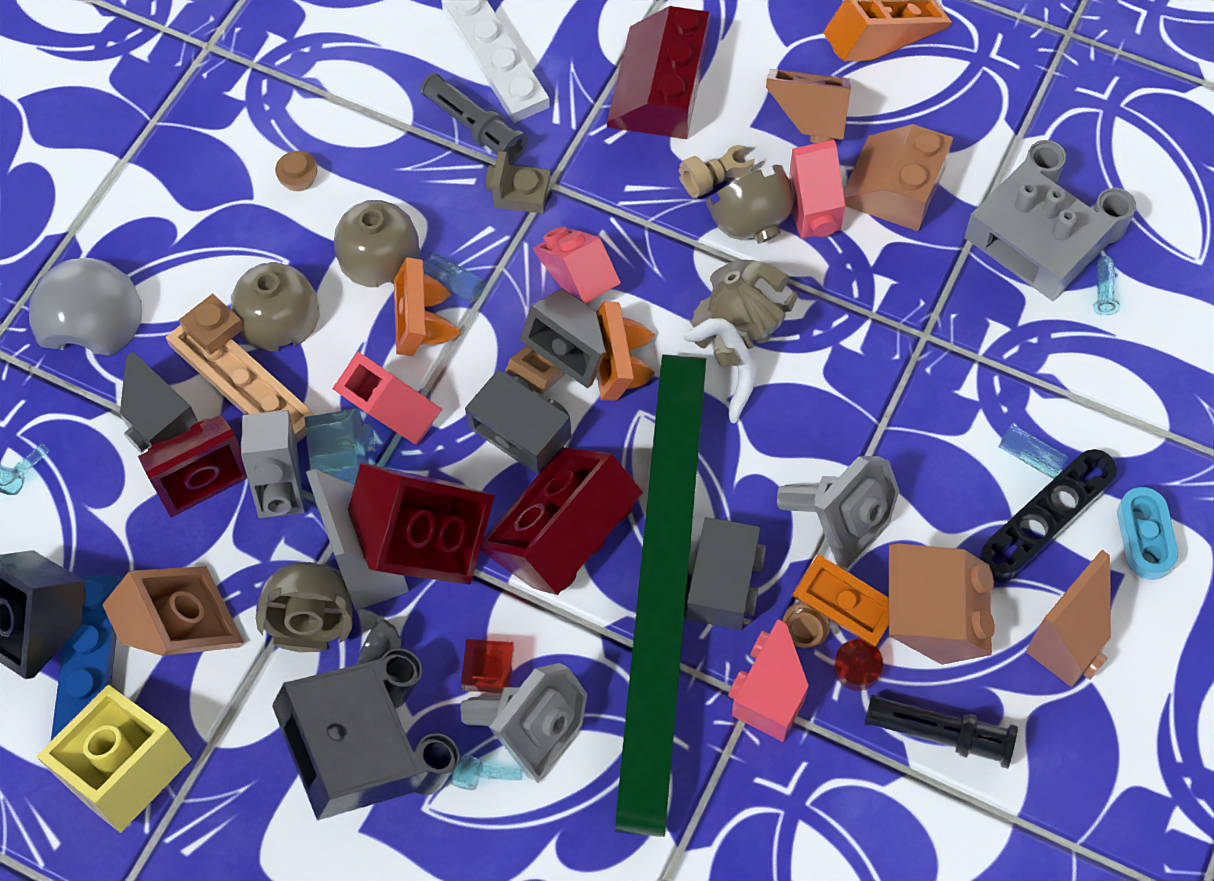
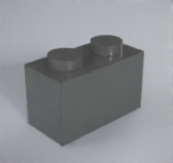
[465,369,572,475]
[686,517,767,631]

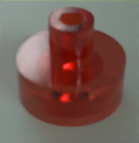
[833,639,883,691]

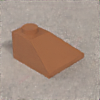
[766,68,851,143]
[1025,549,1111,688]
[102,566,244,656]

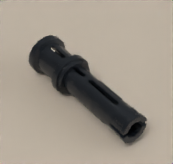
[864,694,1018,769]

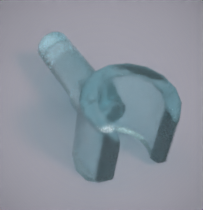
[0,443,49,495]
[451,756,523,791]

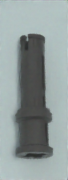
[420,73,528,165]

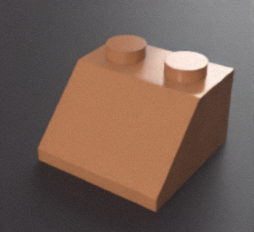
[843,124,954,232]
[889,543,995,665]

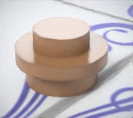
[275,151,318,191]
[782,602,830,648]

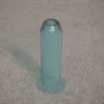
[1093,256,1120,315]

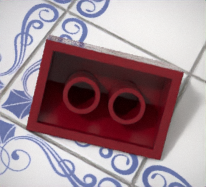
[607,6,710,140]
[480,447,643,595]
[348,463,495,585]

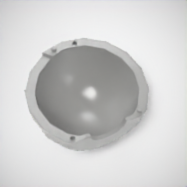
[29,258,142,356]

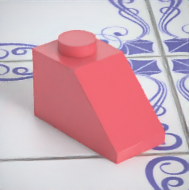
[789,140,845,239]

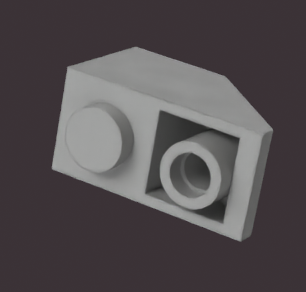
[241,410,304,518]

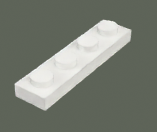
[442,0,550,123]

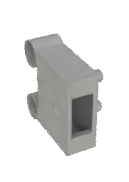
[964,140,1136,302]

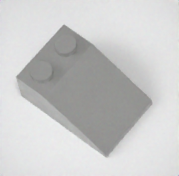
[306,469,409,611]

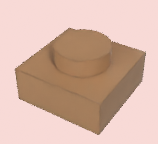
[178,293,243,355]
[505,345,565,395]

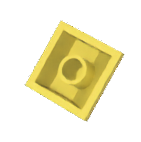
[36,684,192,833]

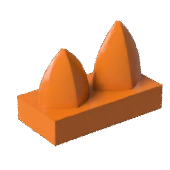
[394,257,461,356]
[596,301,656,401]
[791,554,889,647]

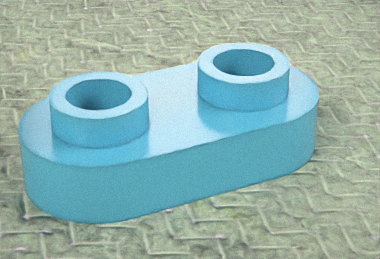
[1117,487,1178,580]

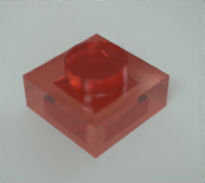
[461,639,515,694]

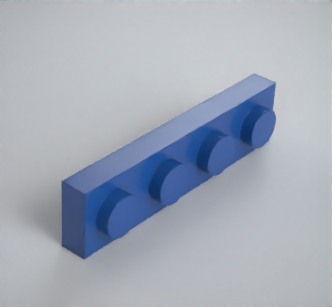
[50,575,122,742]

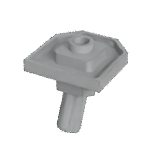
[777,456,899,569]
[460,663,588,783]

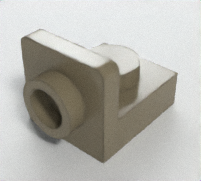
[486,151,550,214]

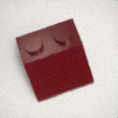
[138,414,248,518]

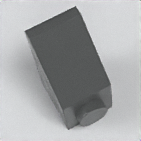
[519,288,605,388]
[120,352,198,453]

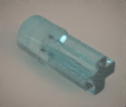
[423,253,485,303]
[998,424,1068,479]

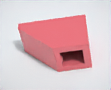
[533,226,621,304]
[332,351,443,446]
[728,619,809,742]

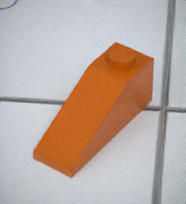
[823,0,952,61]

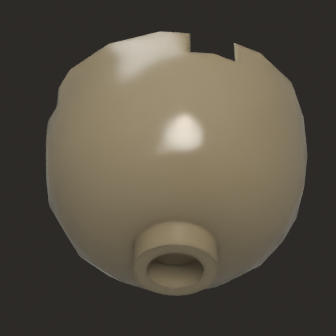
[706,165,793,244]
[334,200,420,287]
[231,262,320,352]
[255,562,353,653]

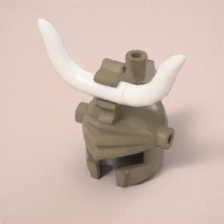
[683,260,798,424]

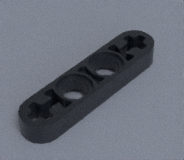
[979,449,1117,583]

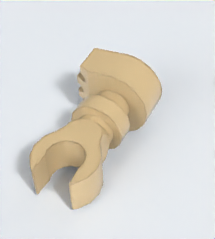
[678,145,755,198]

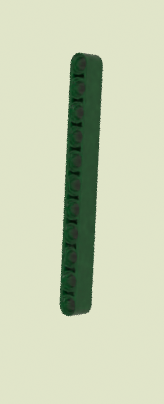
[615,354,707,837]

